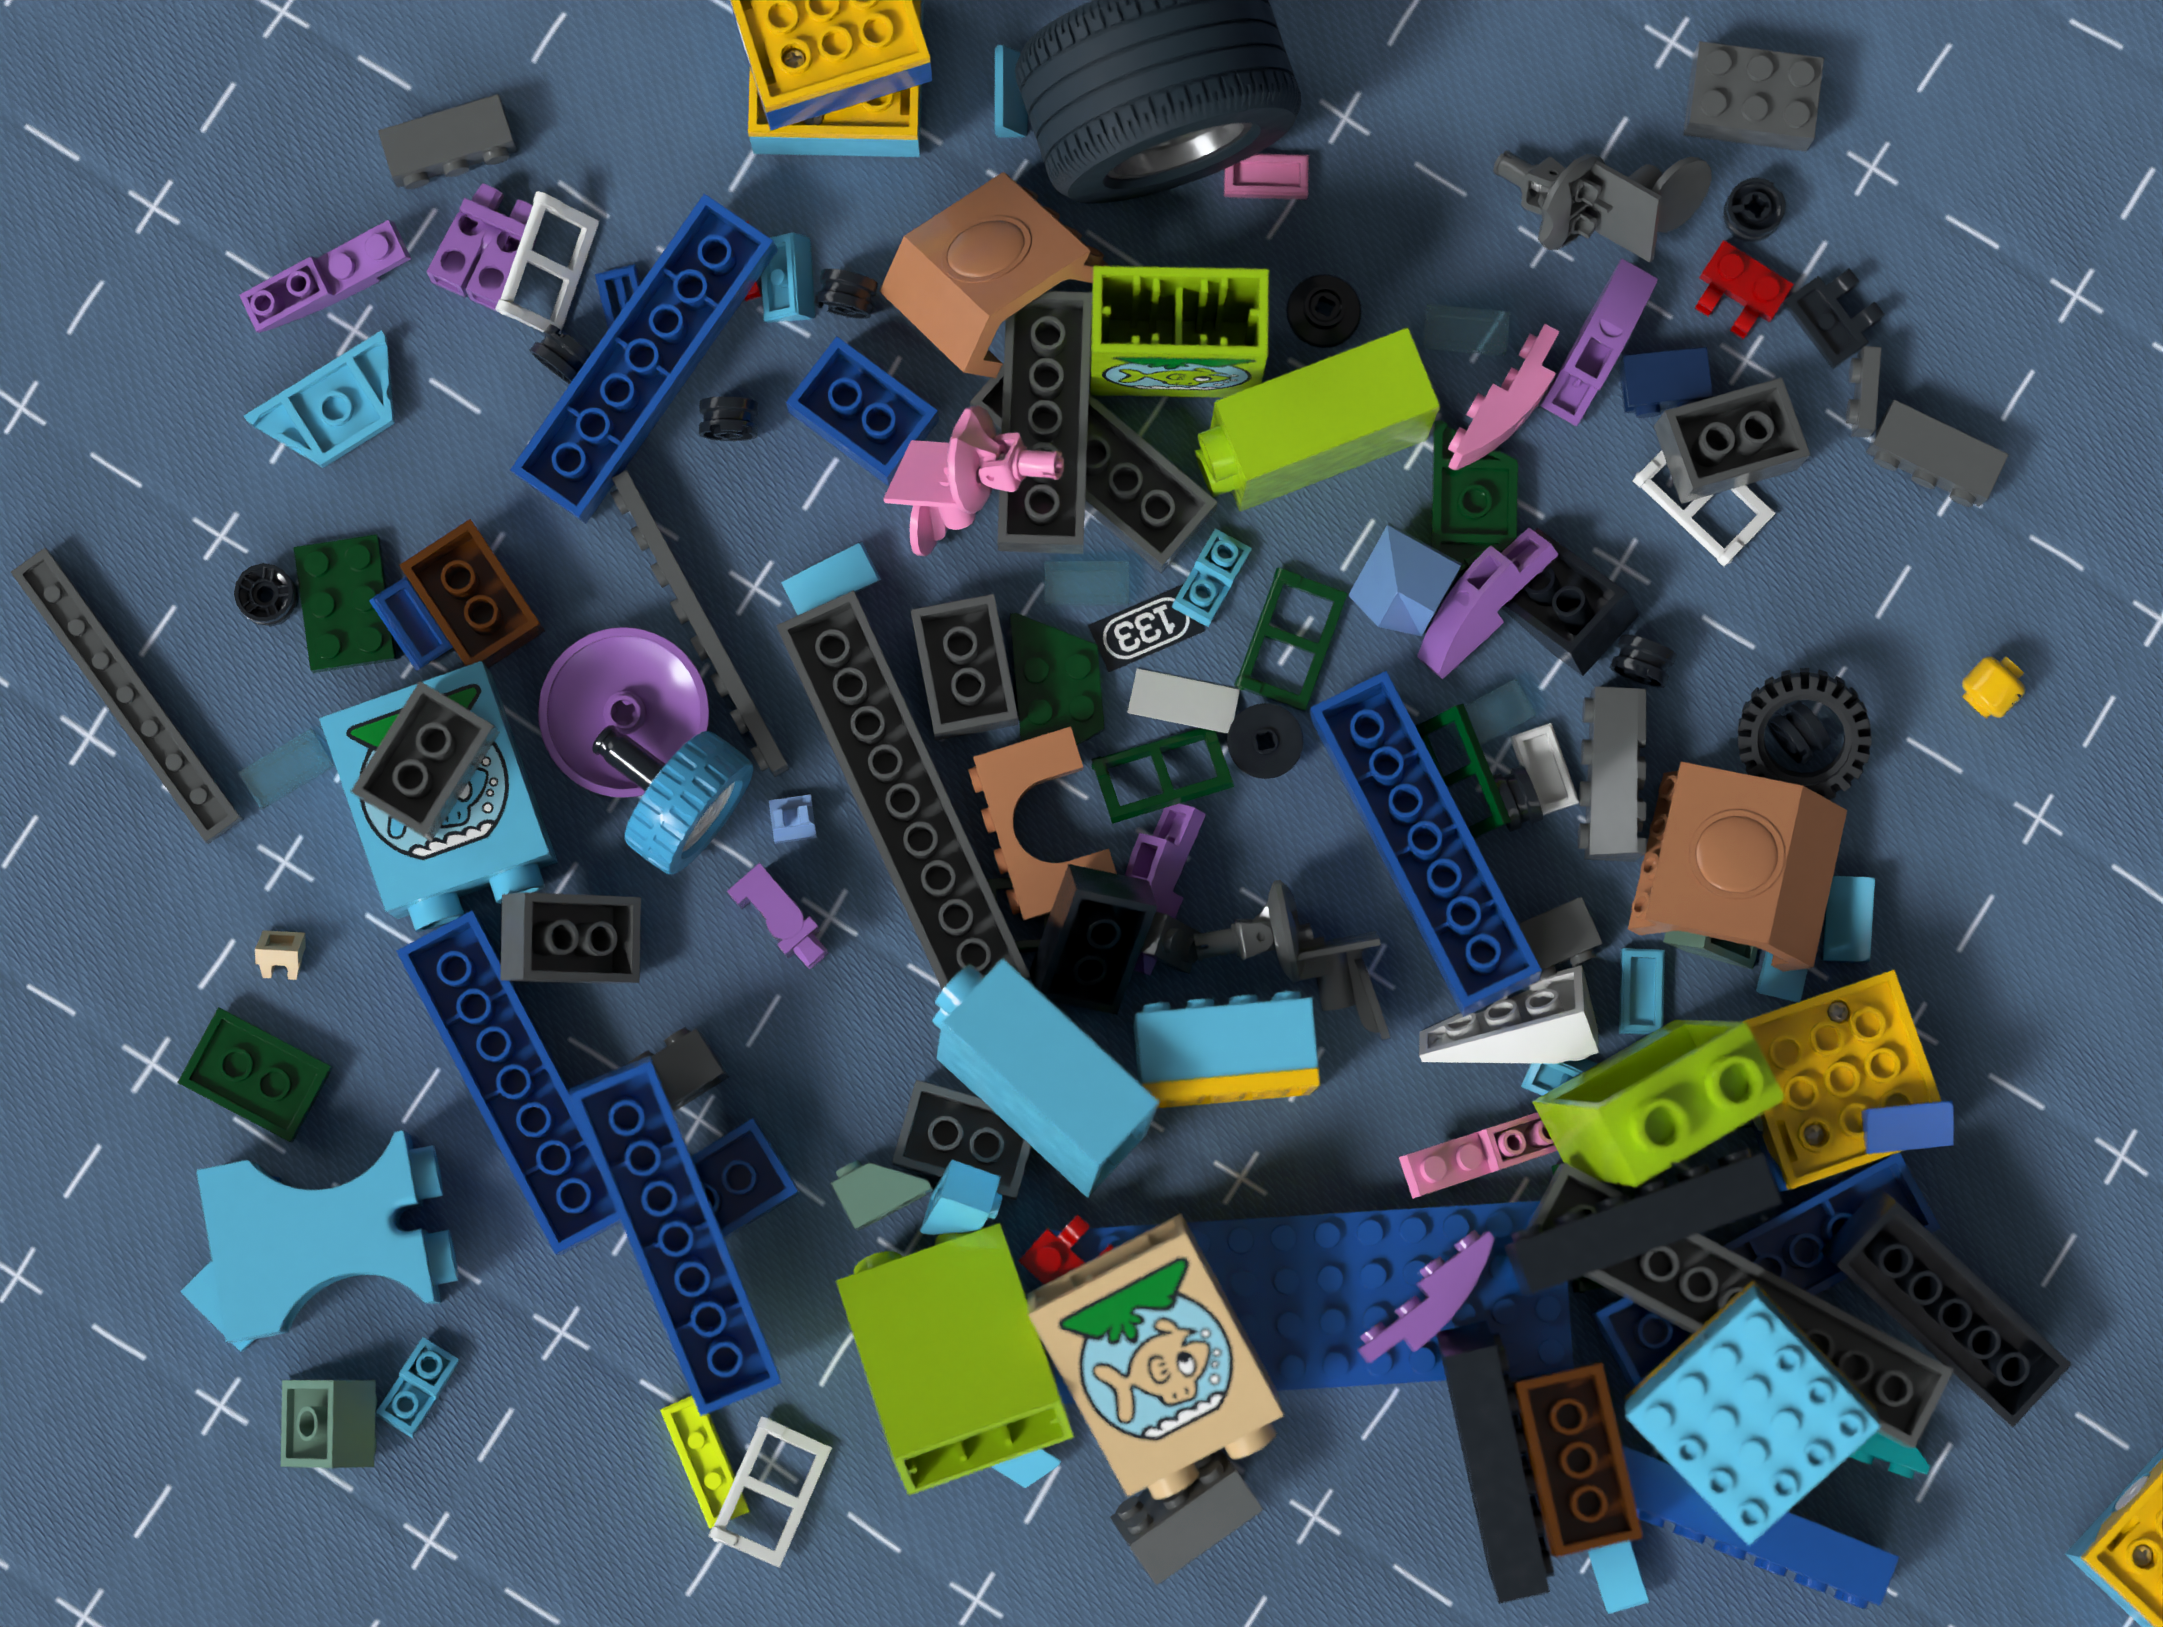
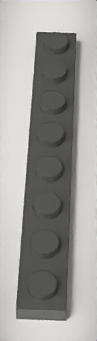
[610,470,789,777]
[11,548,243,844]

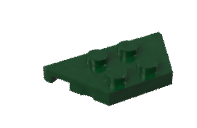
[1431,420,1518,573]
[1010,613,1105,745]

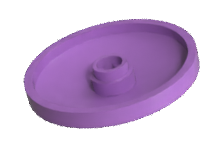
[538,627,710,798]

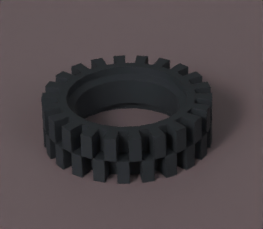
[1738,668,1872,800]

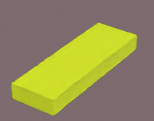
[660,1396,750,1529]

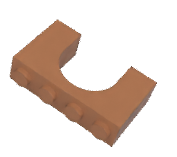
[968,726,1117,921]

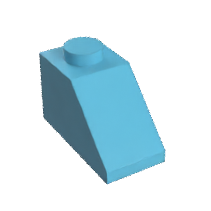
[920,1160,1002,1235]

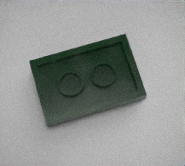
[293,535,396,673]
[177,1007,333,1143]

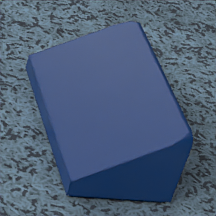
[1861,1101,1954,1154]

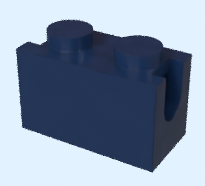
[1618,347,1713,418]

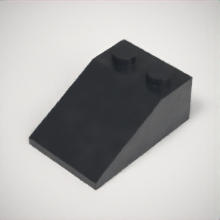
[1501,528,1639,676]

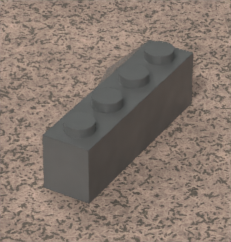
[1578,686,1646,862]

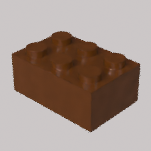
[399,519,545,668]

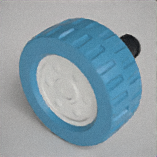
[592,725,754,874]

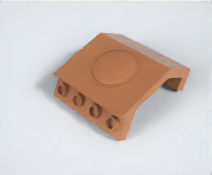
[879,172,1110,378]
[1628,762,1847,972]

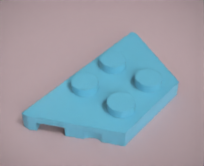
[244,330,395,468]

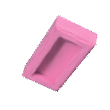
[1224,154,1309,199]

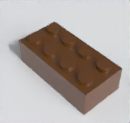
[1511,1363,1643,1557]

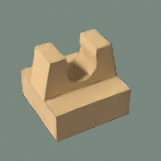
[255,930,306,980]

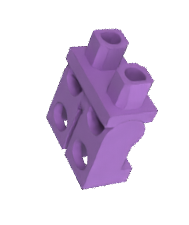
[426,184,537,313]
[727,863,829,970]

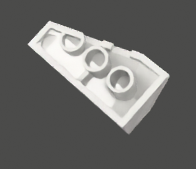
[1419,965,1599,1064]

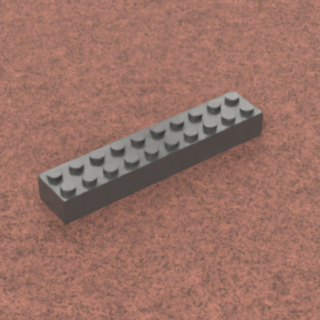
[776,591,1031,990]
[1527,1163,1954,1448]

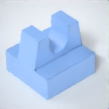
[769,794,817,844]

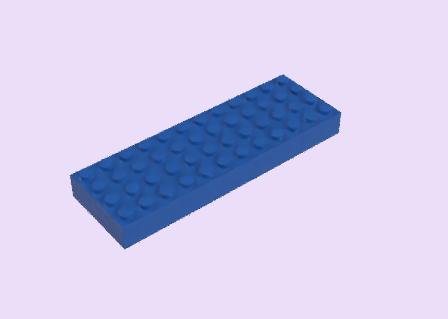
[1051,1201,1574,1404]

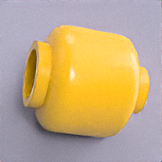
[1961,656,2026,719]

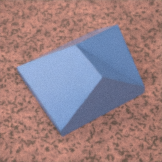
[1348,523,1462,636]

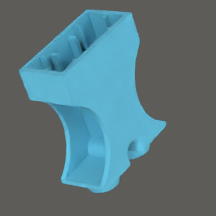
[196,1130,459,1343]

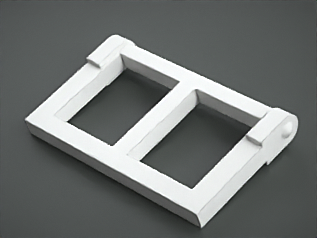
[495,192,599,334]
[1632,450,1776,567]
[709,1416,832,1568]

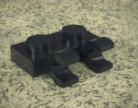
[1783,268,1885,369]

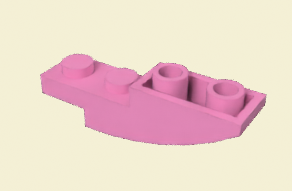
[1448,324,1560,471]
[1399,1112,1558,1199]

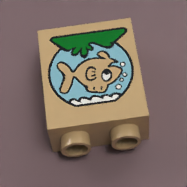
[1028,1213,1284,1499]

